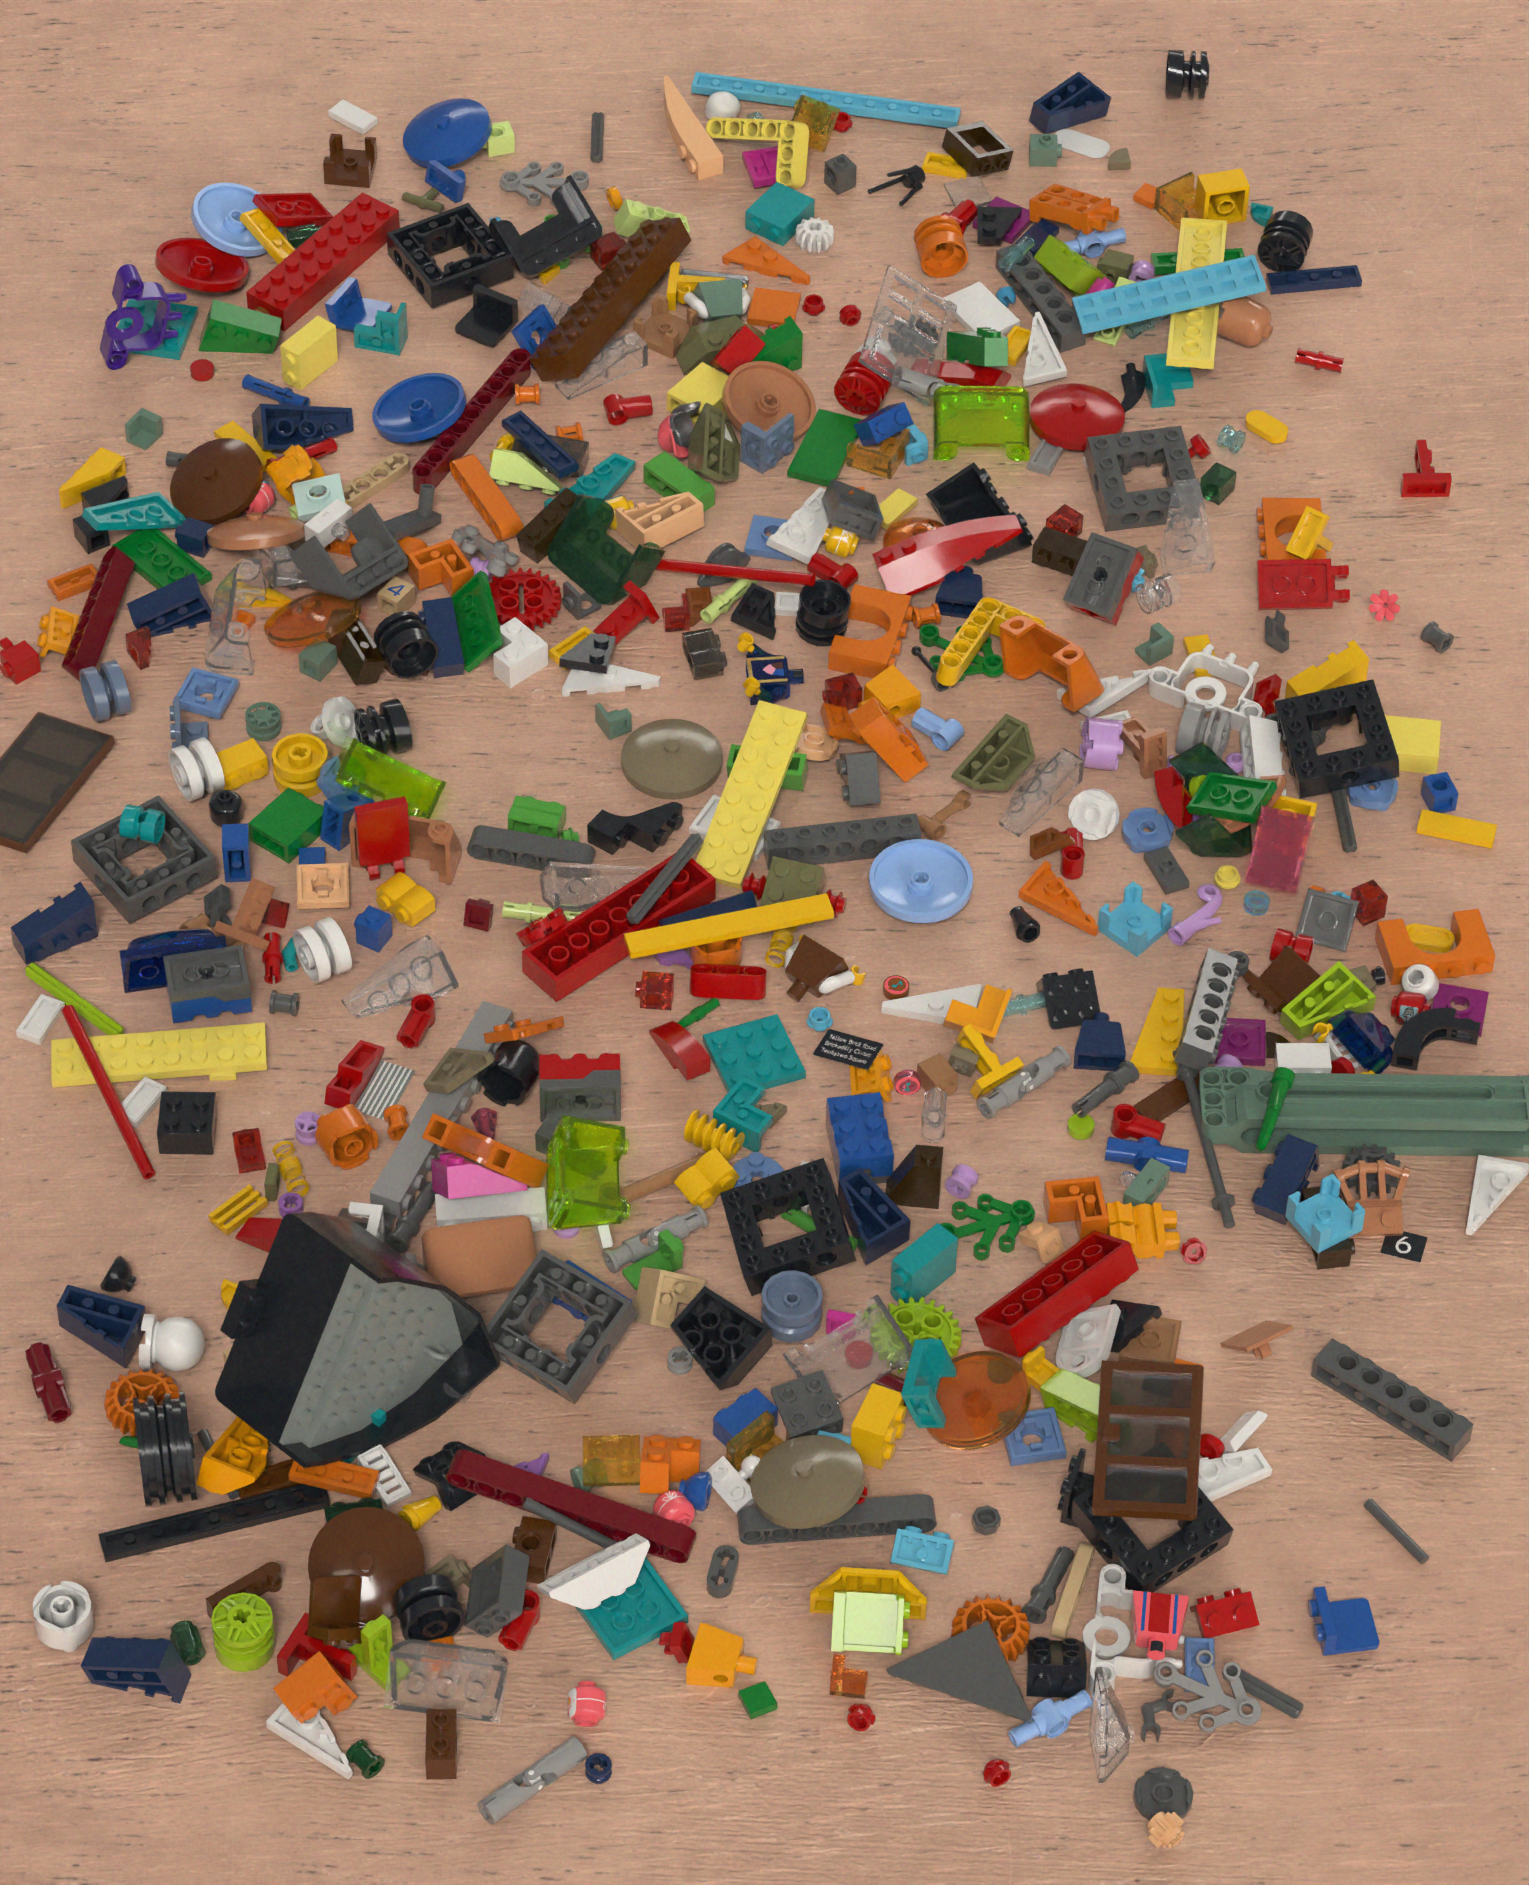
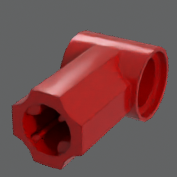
[941,199,977,235]
[603,394,653,426]
[807,553,859,589]
[1060,828,1085,880]
[397,994,436,1049]
[1110,1103,1166,1142]
[498,1589,540,1651]

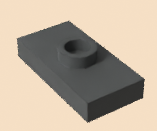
[1144,846,1190,895]

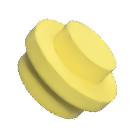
[1214,865,1241,889]

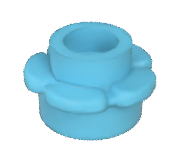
[807,1007,833,1031]

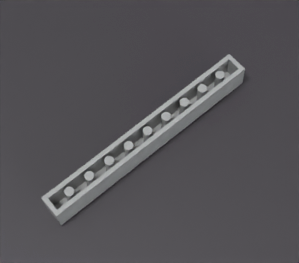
[370,1001,515,1219]

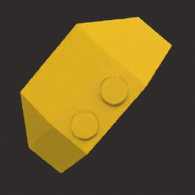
[810,1567,927,1620]

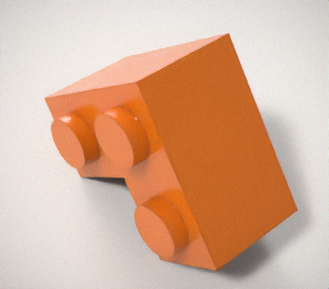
[408,538,474,595]
[1043,1176,1109,1241]
[639,1435,701,1494]
[273,1651,357,1724]

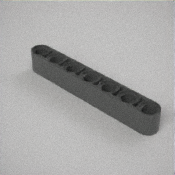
[737,1494,937,1545]

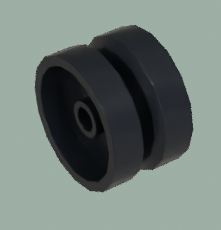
[393,1574,465,1646]

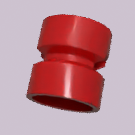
[1269,928,1314,963]

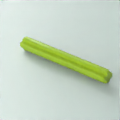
[25,962,124,1035]

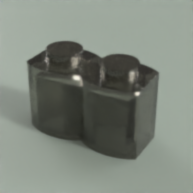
[682,628,727,680]

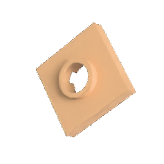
[296,863,350,909]

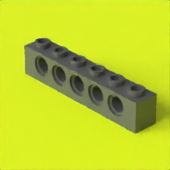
[995,243,1088,353]
[763,813,921,870]
[1174,948,1239,1071]
[1311,1338,1473,1462]

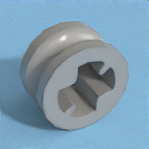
[668,1347,692,1375]

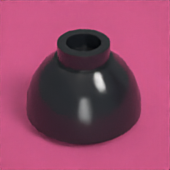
[100,1256,137,1292]

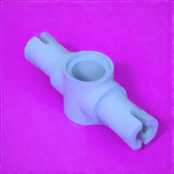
[1064,228,1126,258]
[1008,1689,1092,1748]

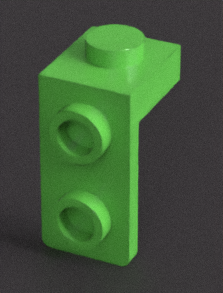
[622,1229,684,1291]

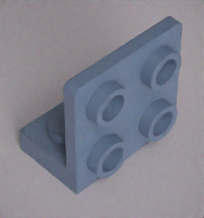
[740,413,795,474]
[170,696,208,749]

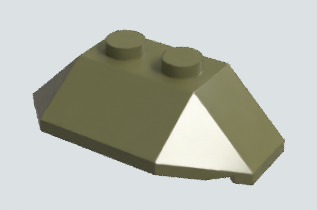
[676,315,765,375]
[688,402,740,482]
[951,714,1035,791]

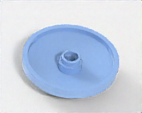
[191,183,283,257]
[869,839,973,923]

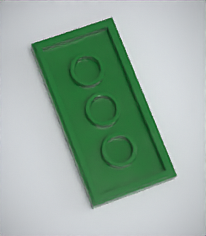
[787,409,862,487]
[112,529,212,589]
[450,570,503,673]

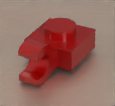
[1253,674,1282,717]

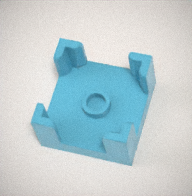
[1098,881,1173,957]
[1285,1174,1366,1253]

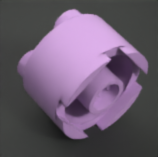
[1079,717,1124,771]

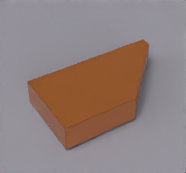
[685,587,712,627]
[1030,827,1075,860]

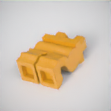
[1106,1201,1180,1259]

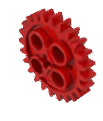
[489,567,562,631]

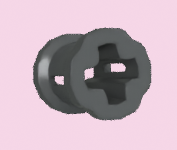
[1421,621,1454,653]
[269,990,300,1016]

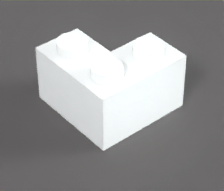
[493,617,548,688]

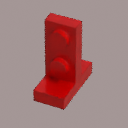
[1400,440,1452,497]
[593,580,660,645]
[277,1612,357,1681]

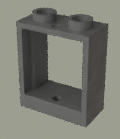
[822,479,884,540]
[464,1544,530,1638]

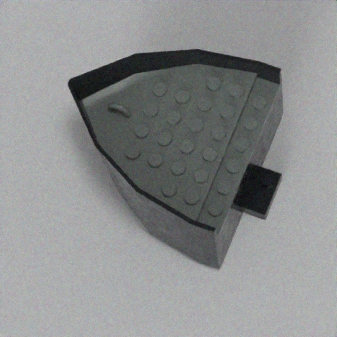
[215,1212,500,1468]

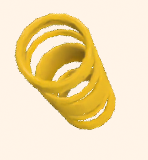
[765,926,798,968]
[272,1141,309,1197]

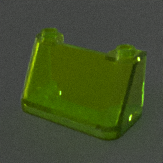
[932,386,1030,461]
[546,1115,631,1230]

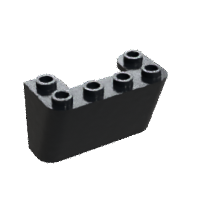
[926,462,1034,565]

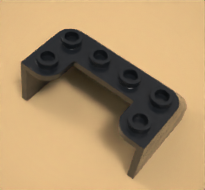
[488,175,602,277]

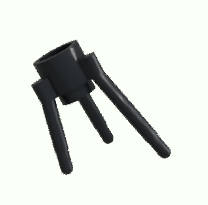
[868,165,925,206]

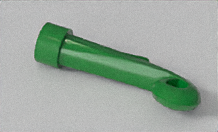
[1255,1067,1295,1152]

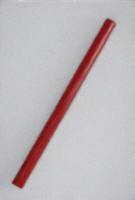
[633,556,816,586]
[61,1005,155,1179]

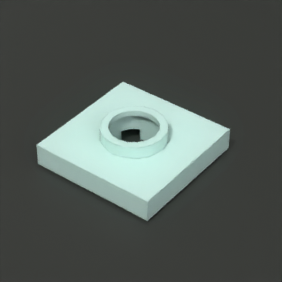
[292,473,346,522]

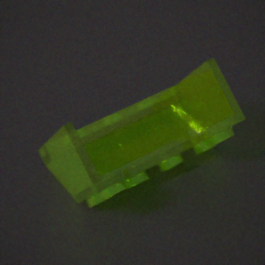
[332,736,446,819]

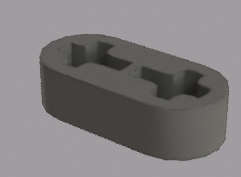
[707,1545,739,1598]

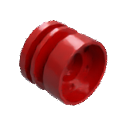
[834,351,894,415]

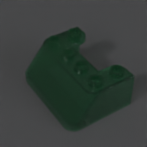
[547,494,666,605]

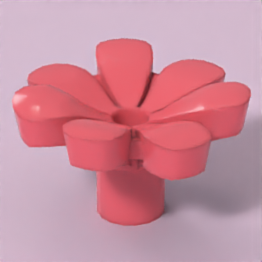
[1369,589,1400,621]

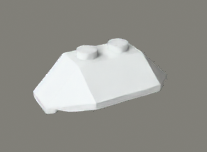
[537,1534,650,1610]

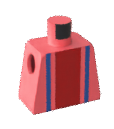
[1131,1590,1189,1660]

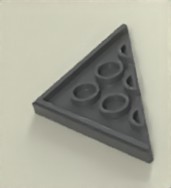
[886,1620,1034,1724]

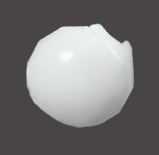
[704,91,741,119]

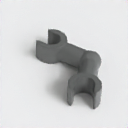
[1141,1689,1180,1742]

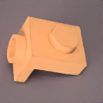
[1018,1221,1065,1264]

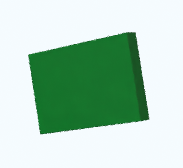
[1186,772,1278,824]

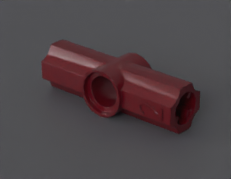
[25,1342,72,1423]

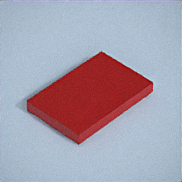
[252,193,333,227]

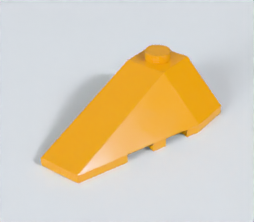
[196,1416,268,1495]

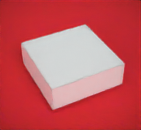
[775,592,800,617]

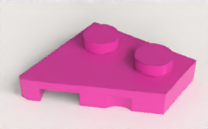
[742,146,778,188]

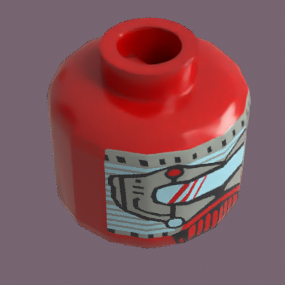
[1391,991,1431,1025]

